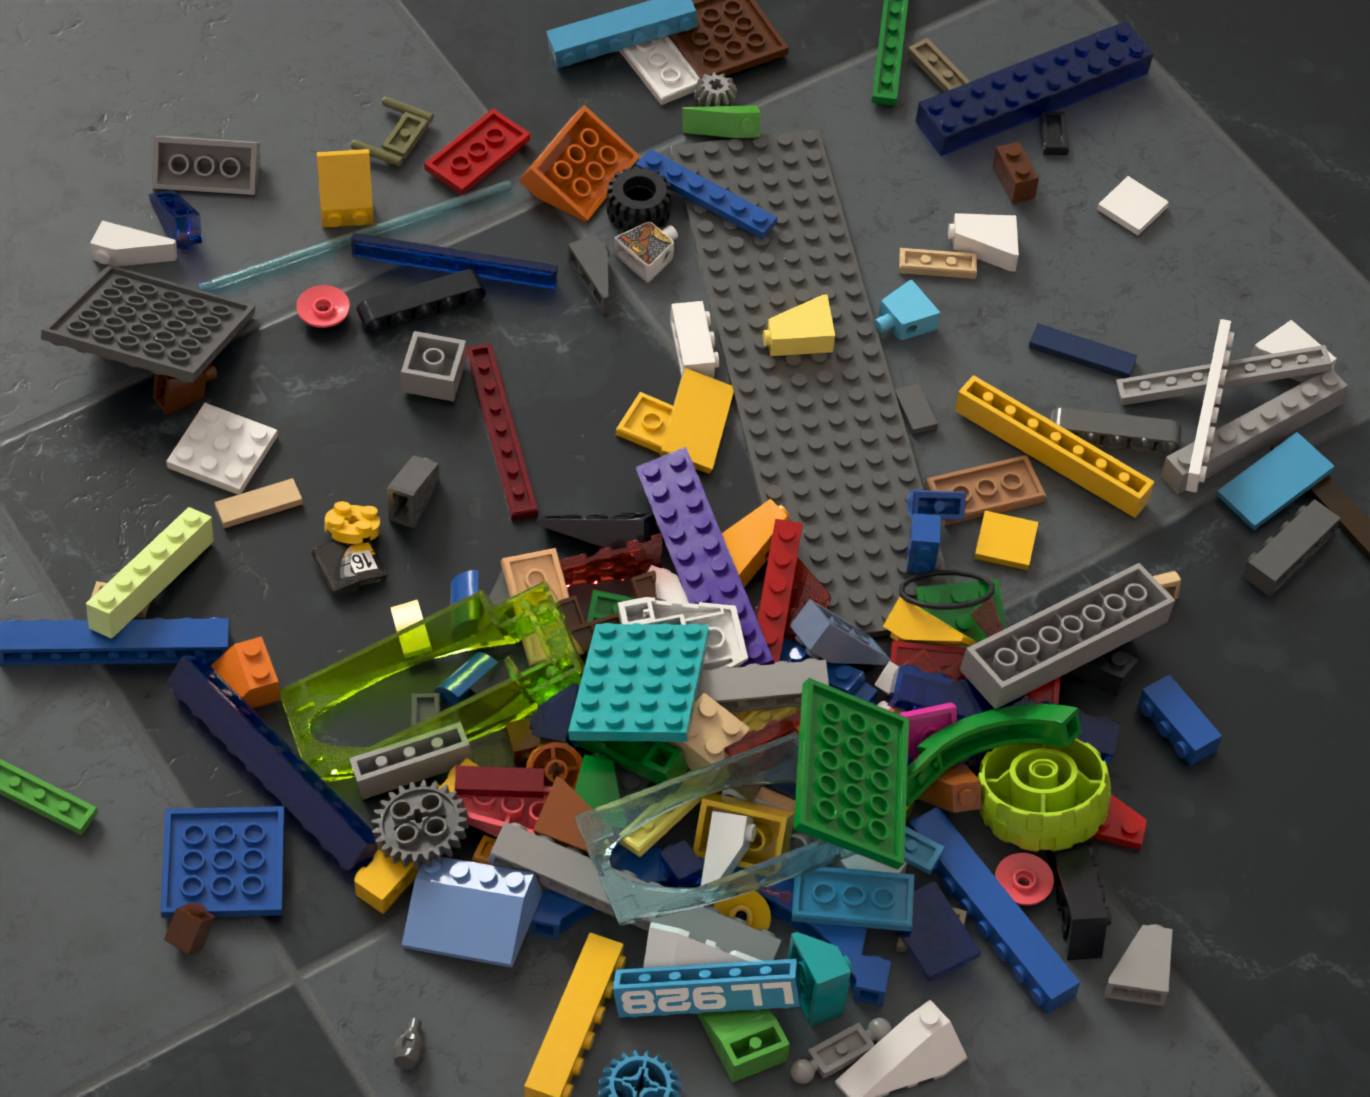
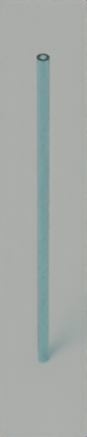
[197,180,512,292]

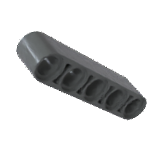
[1050,408,1181,456]

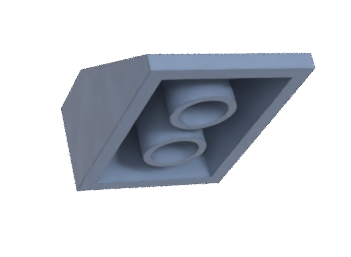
[790,599,891,665]

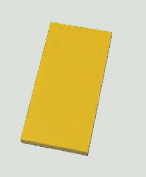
[659,368,734,474]

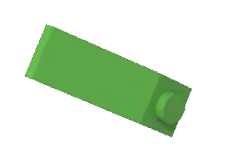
[682,105,761,138]

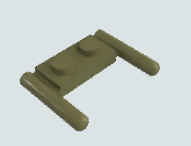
[351,96,434,167]

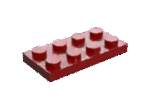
[424,108,531,196]

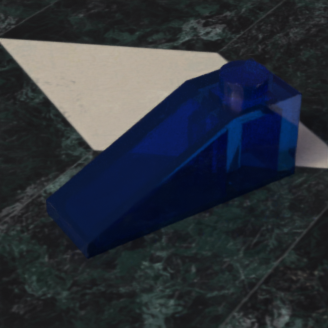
[149,190,202,249]

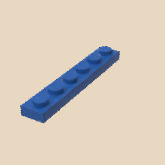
[636,149,777,240]

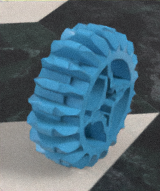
[598,1049,682,1097]

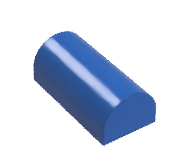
[907,490,966,520]

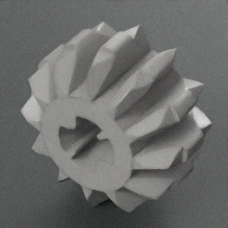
[694,72,737,107]

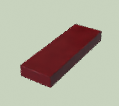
[455,766,544,798]

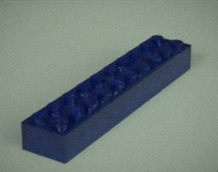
[915,21,1153,156]

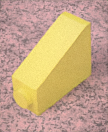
[763,295,835,356]

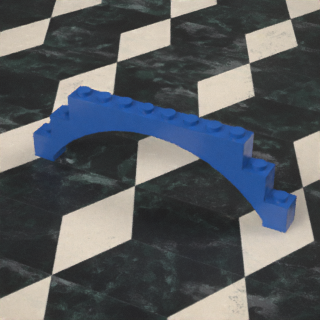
[530,841,891,1006]

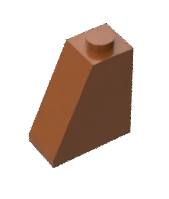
[917,760,982,813]
[533,776,615,860]

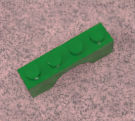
[575,741,688,791]

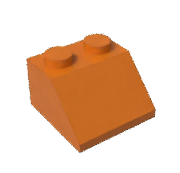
[209,636,280,716]

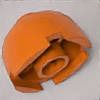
[526,741,583,791]

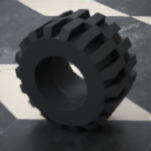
[607,166,672,232]

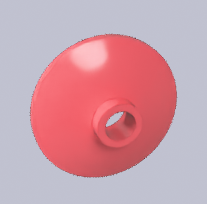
[297,285,350,328]
[995,853,1054,906]

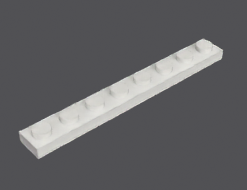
[1186,319,1234,493]

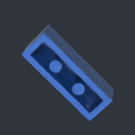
[1138,674,1222,766]

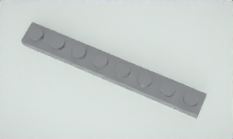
[1116,345,1332,406]

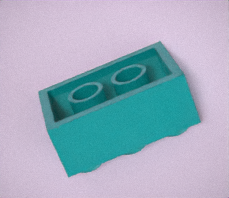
[787,932,853,1027]

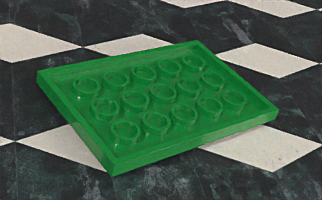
[794,678,909,870]

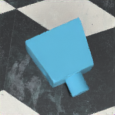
[873,280,940,340]

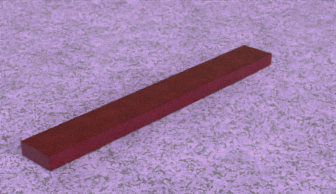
[466,343,538,521]

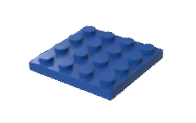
[161,806,285,918]

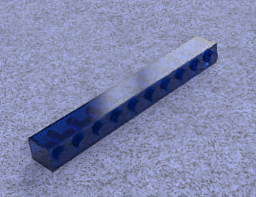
[166,656,378,871]

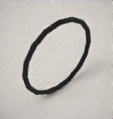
[899,570,995,610]

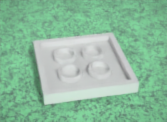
[166,403,278,495]

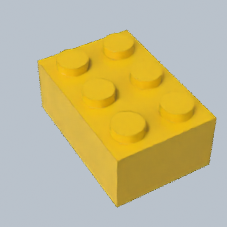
[692,792,795,875]

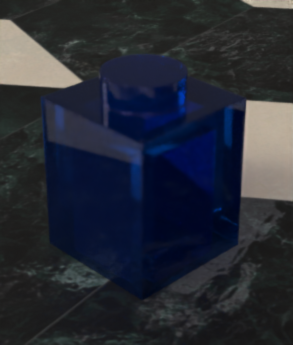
[659,840,704,894]

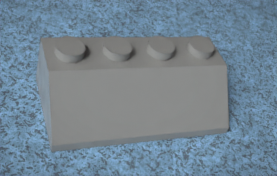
[152,136,260,195]

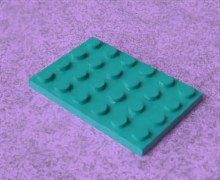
[568,623,710,742]

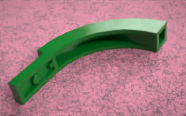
[906,704,1082,806]

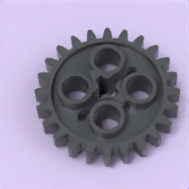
[372,780,469,869]

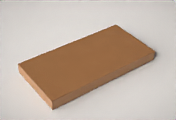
[925,455,1047,526]

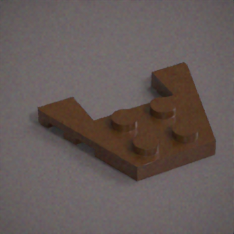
[550,570,657,655]

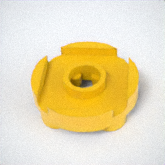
[324,501,380,544]

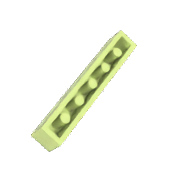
[86,507,214,639]

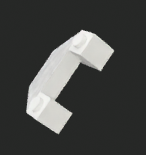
[618,597,748,670]

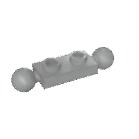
[791,1018,892,1084]

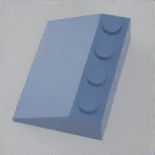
[402,857,543,968]

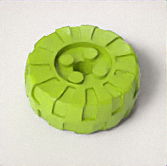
[977,738,1111,852]

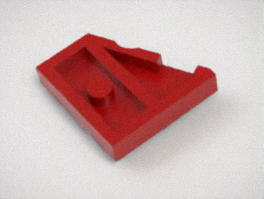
[1091,794,1147,850]

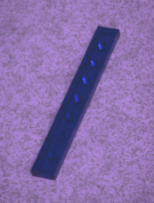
[351,233,558,289]

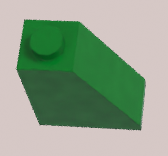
[575,753,627,839]

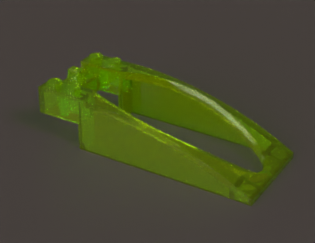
[279,580,585,785]

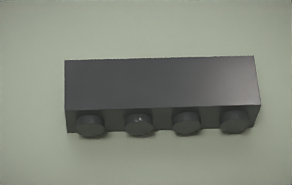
[1244,499,1341,597]

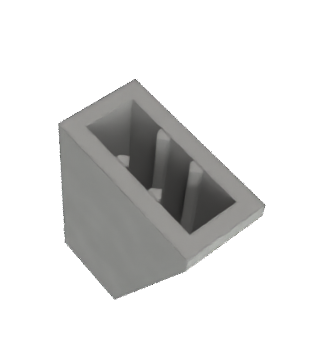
[1104,924,1172,1006]

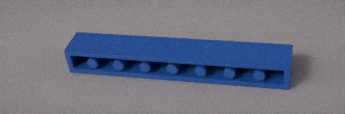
[0,617,231,666]
[909,807,1080,1014]

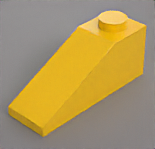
[883,597,975,647]

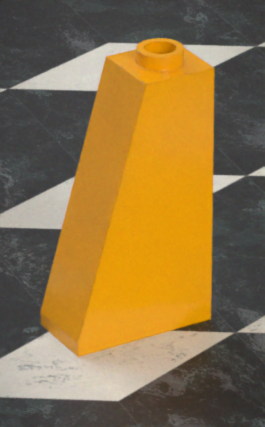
[722,499,790,588]

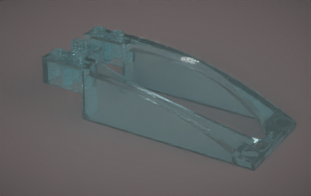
[574,732,856,926]

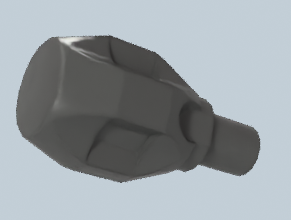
[394,1018,422,1070]

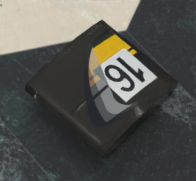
[311,537,388,595]

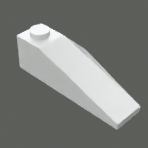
[643,922,762,968]
[835,1000,967,1097]

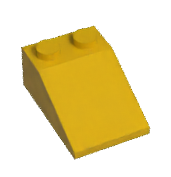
[317,149,374,228]

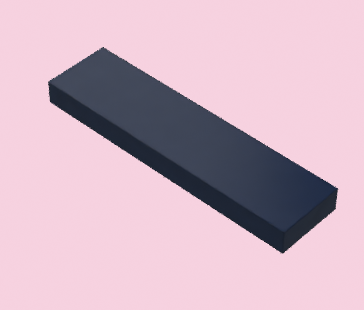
[1029,323,1137,378]

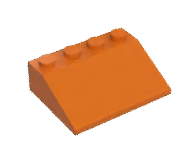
[518,105,640,222]

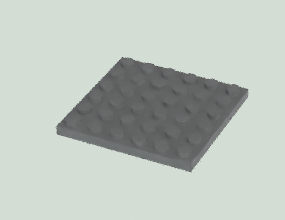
[41,265,255,383]

